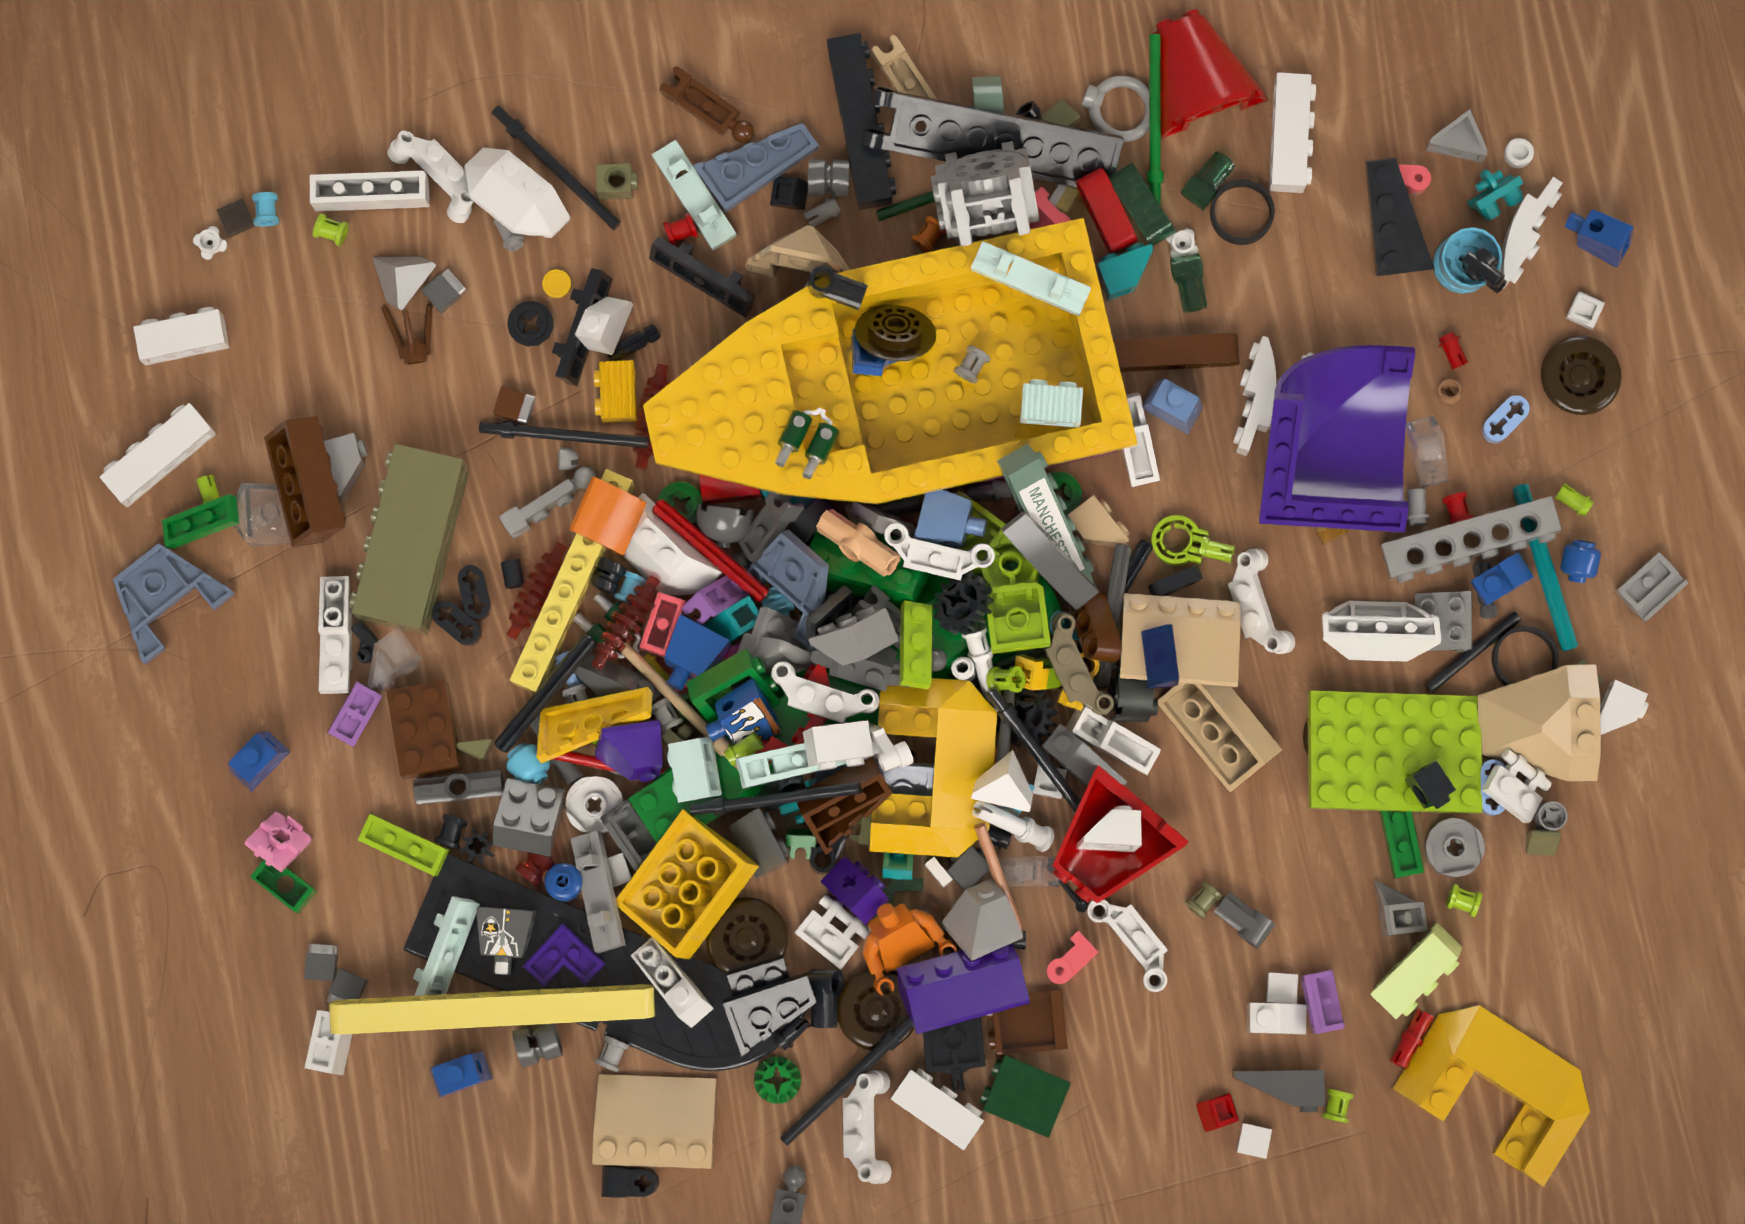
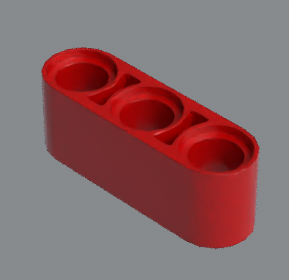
[1075,168,1138,254]

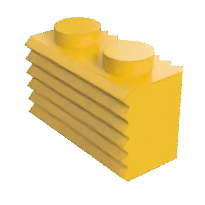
[594,360,637,423]

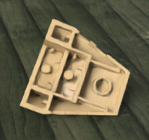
[745,225,850,277]
[1477,664,1601,781]

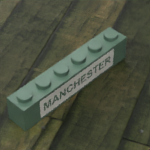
[997,444,1095,601]

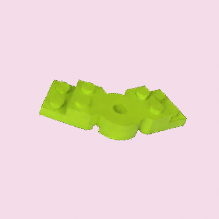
[955,490,1051,654]

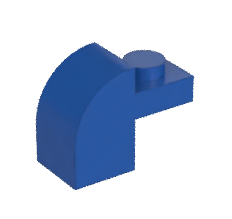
[1470,552,1534,606]

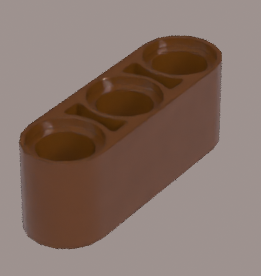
[1068,591,1122,663]

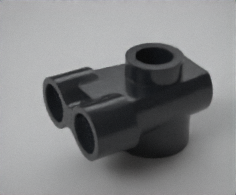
[1462,247,1507,294]

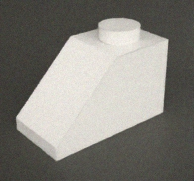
[575,296,634,355]
[1600,680,1649,735]
[1077,806,1142,852]
[1247,1003,1306,1034]

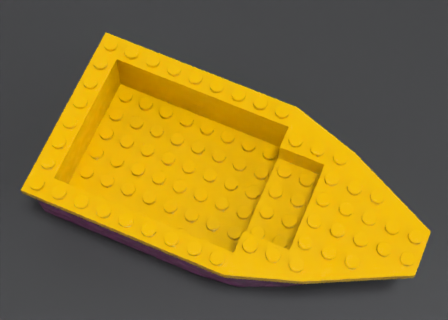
[643,218,1138,504]

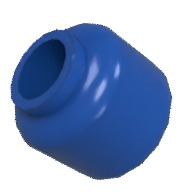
[1560,539,1601,583]
[545,863,582,902]

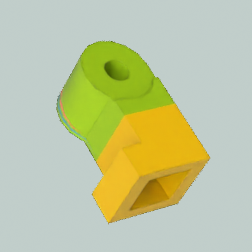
[1012,655,1061,690]

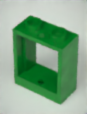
[686,648,780,723]

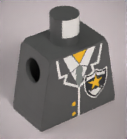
[476,906,537,974]

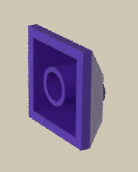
[595,720,663,782]

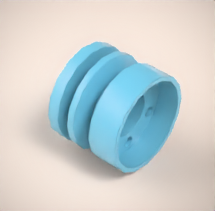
[1433,227,1502,294]

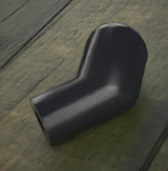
[351,620,379,664]

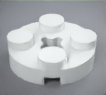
[566,776,623,833]

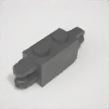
[810,646,910,691]

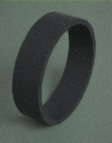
[1210,180,1275,245]
[1491,626,1559,686]

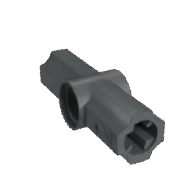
[413,770,504,805]

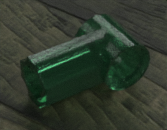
[1180,151,1235,211]
[1170,253,1208,313]

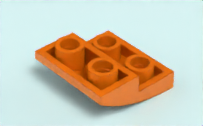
[569,476,647,556]

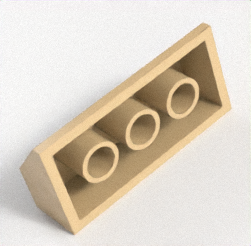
[1158,683,1282,792]

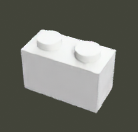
[803,720,874,771]

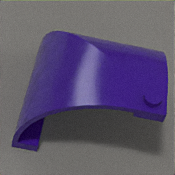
[1259,345,1415,532]

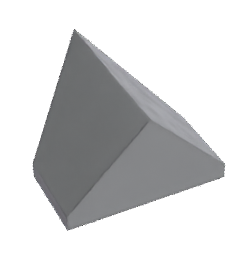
[1426,109,1488,163]
[372,256,436,311]
[1374,879,1428,937]

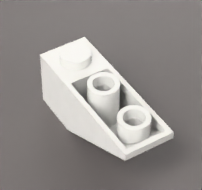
[631,937,714,1028]

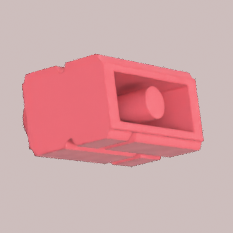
[639,592,686,658]

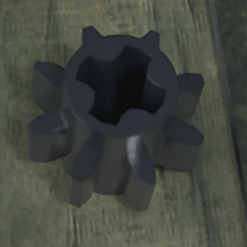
[460,828,495,865]

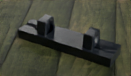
[649,236,756,318]
[552,268,613,386]

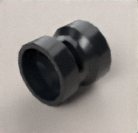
[589,557,627,595]

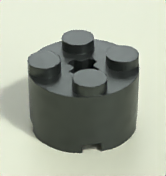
[1108,663,1159,722]

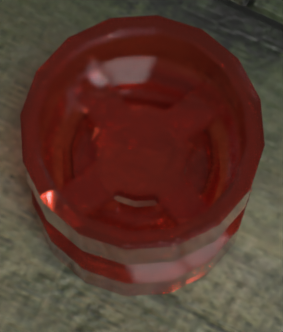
[515,852,555,887]

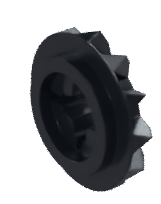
[507,301,554,347]

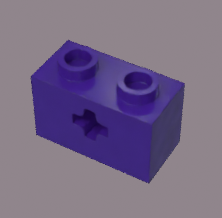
[820,856,890,925]

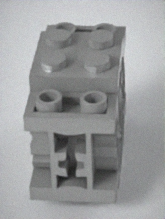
[931,141,1040,246]

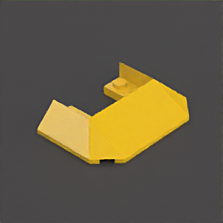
[870,678,997,857]
[1392,1005,1590,1187]

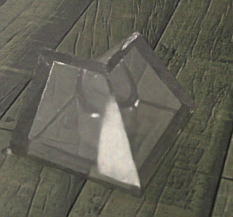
[233,483,291,547]

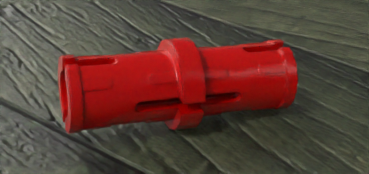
[1389,1009,1434,1070]

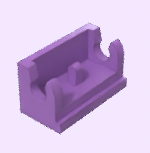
[681,575,749,624]
[327,682,382,747]
[1300,970,1345,1034]

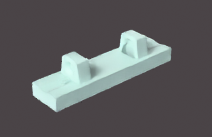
[651,140,737,251]
[971,241,1091,316]
[735,743,847,789]
[413,896,480,996]

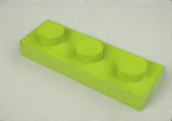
[899,600,932,689]
[358,814,449,877]

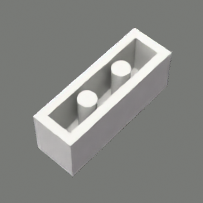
[133,307,230,366]
[891,1068,984,1150]

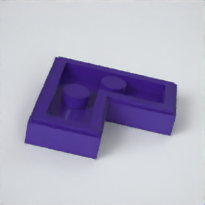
[523,923,606,987]

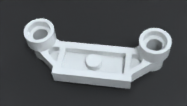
[387,131,474,223]
[884,523,995,581]
[1228,548,1295,654]
[771,661,879,724]
[869,723,913,772]
[1087,900,1168,992]
[843,1070,892,1184]

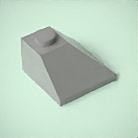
[942,878,1023,961]

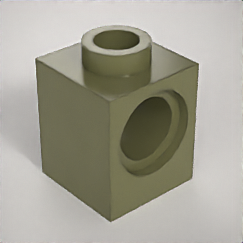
[596,164,638,200]

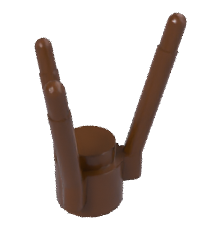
[381,304,432,365]

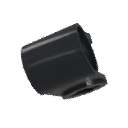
[601,1166,659,1198]

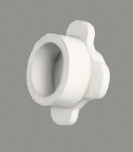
[193,226,227,260]
[1167,229,1198,260]

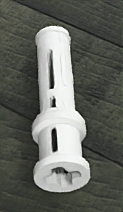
[961,624,1001,712]
[972,800,1055,852]

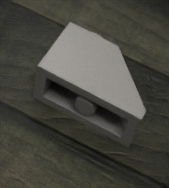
[324,433,368,502]

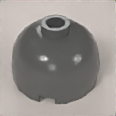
[696,503,755,548]

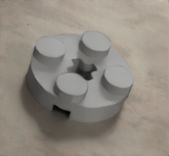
[1424,818,1485,877]

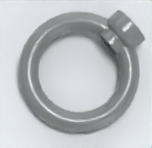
[1081,76,1149,142]

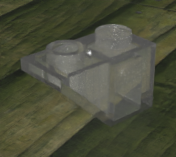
[1406,416,1449,488]
[367,627,422,692]
[992,856,1059,888]

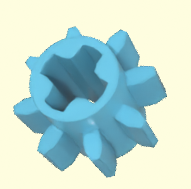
[761,587,795,618]

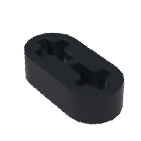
[458,565,491,621]
[1148,565,1204,596]
[432,601,482,646]

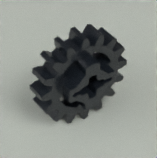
[932,571,994,636]
[996,688,1058,748]

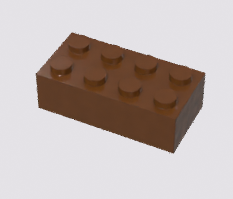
[264,416,346,547]

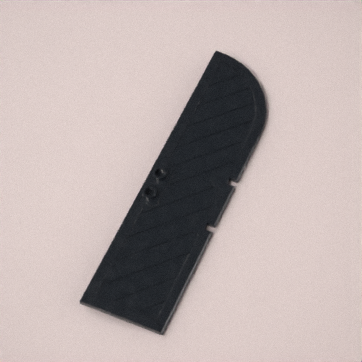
[403,854,807,1071]

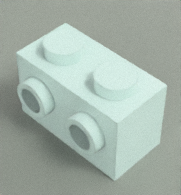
[667,737,722,803]

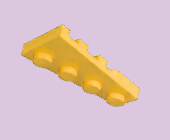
[536,687,653,763]

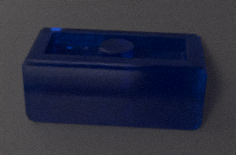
[1141,624,1179,688]

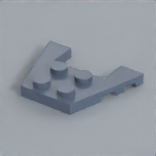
[748,530,829,652]
[113,543,235,665]

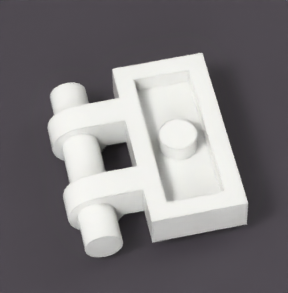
[1482,748,1552,823]
[795,894,870,970]

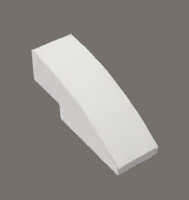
[1121,392,1160,487]
[1066,706,1161,775]

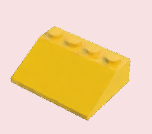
[616,809,759,960]

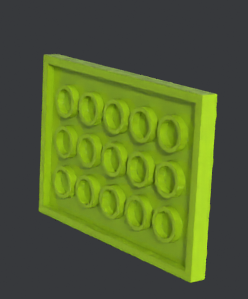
[1308,691,1483,814]

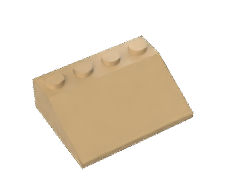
[1120,593,1241,687]
[592,1074,717,1169]

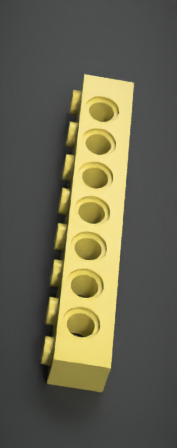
[510,469,635,693]

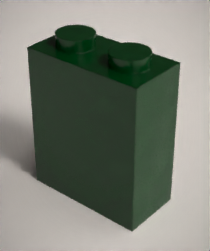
[979,1055,1071,1138]

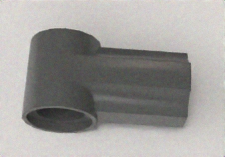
[1213,892,1276,949]

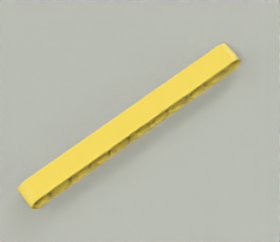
[329,984,655,1034]

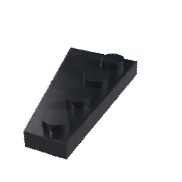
[1365,157,1434,276]

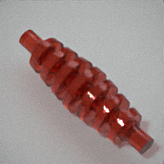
[633,364,670,470]
[506,542,567,641]
[591,575,660,671]

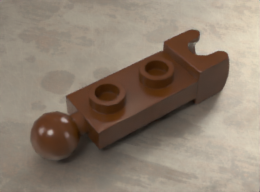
[659,66,754,143]

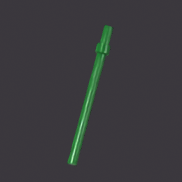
[1147,34,1164,207]

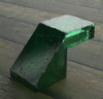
[874,878,923,916]

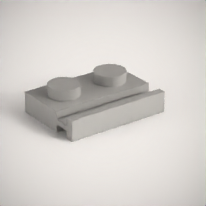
[1615,552,1688,623]

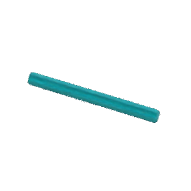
[1513,484,1578,651]

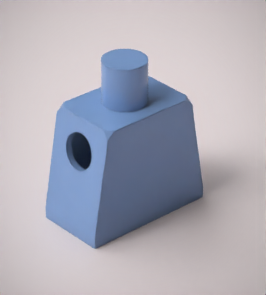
[1142,378,1203,434]
[915,490,987,548]

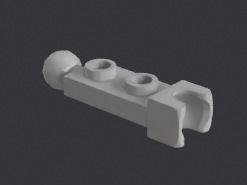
[499,467,597,540]

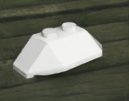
[464,147,570,238]
[624,493,723,596]
[1321,601,1441,662]

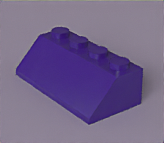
[897,943,1030,1034]

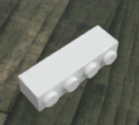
[1269,73,1316,193]
[310,171,430,211]
[100,403,216,508]

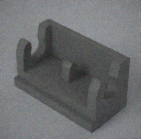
[600,799,657,871]

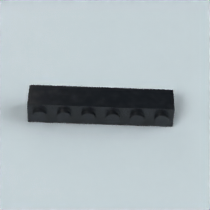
[827,33,897,210]

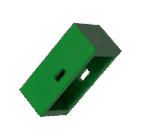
[250,860,317,914]

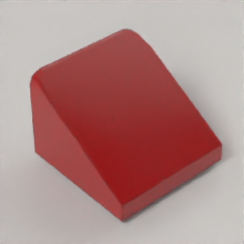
[1196,1093,1239,1132]

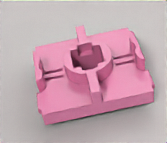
[244,811,312,872]

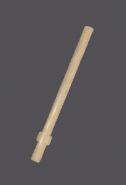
[619,642,738,770]

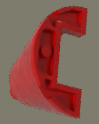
[1153,9,1267,139]
[1052,765,1189,904]

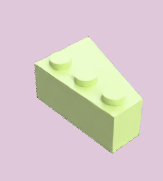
[1370,922,1462,1019]

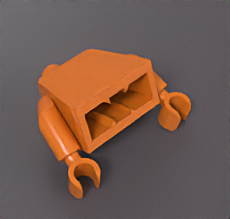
[863,904,957,996]

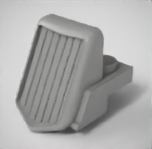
[738,607,815,681]

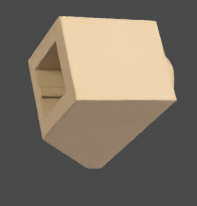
[1068,495,1130,547]

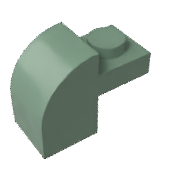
[972,76,1004,113]

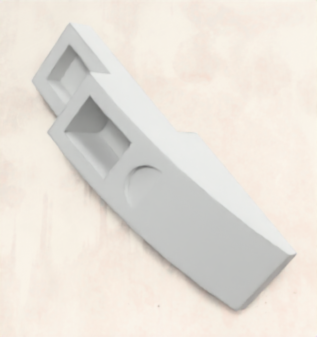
[1500,177,1563,288]
[1233,336,1276,456]
[318,576,352,694]

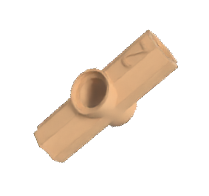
[816,509,900,577]

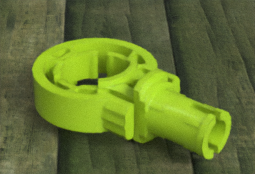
[1152,515,1235,566]

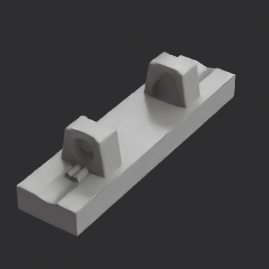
[571,831,626,953]

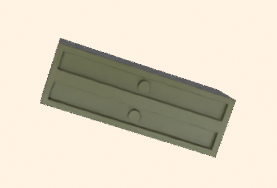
[349,444,470,636]

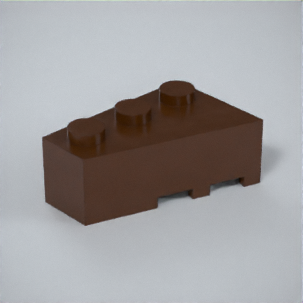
[796,756,893,855]

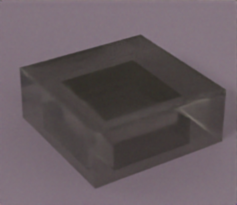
[217,199,256,238]

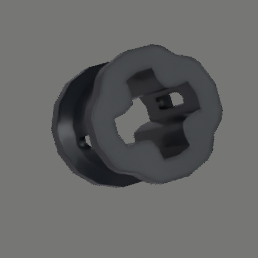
[434,814,468,850]

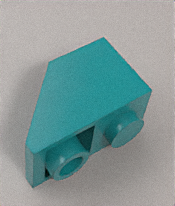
[1096,243,1153,301]
[703,596,759,643]

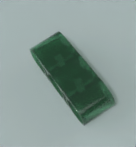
[1108,162,1176,247]

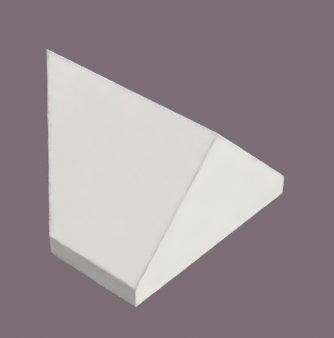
[971,750,1033,812]

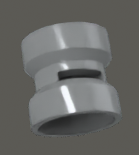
[1533,801,1568,831]

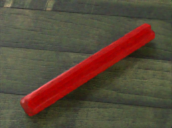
[652,499,769,602]

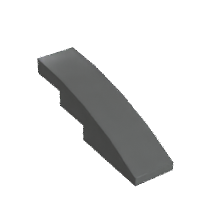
[1001,511,1099,610]

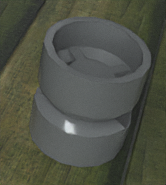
[808,159,849,197]
[512,1023,563,1068]

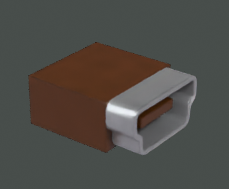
[493,386,535,424]

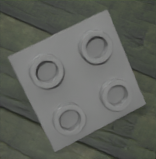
[1415,591,1472,652]

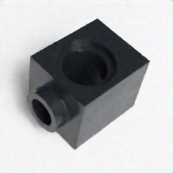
[1404,760,1456,809]

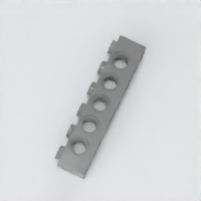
[1380,496,1562,583]

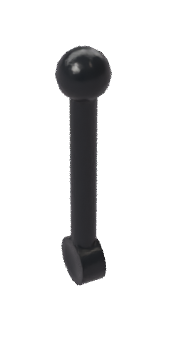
[1045,862,1087,913]

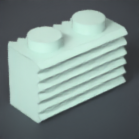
[1020,379,1083,428]

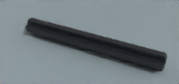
[494,634,597,753]

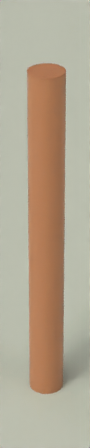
[974,823,1023,929]

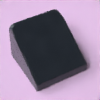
[770,177,808,210]

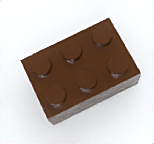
[386,680,462,780]

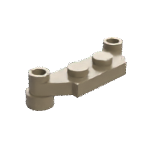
[1045,612,1114,715]

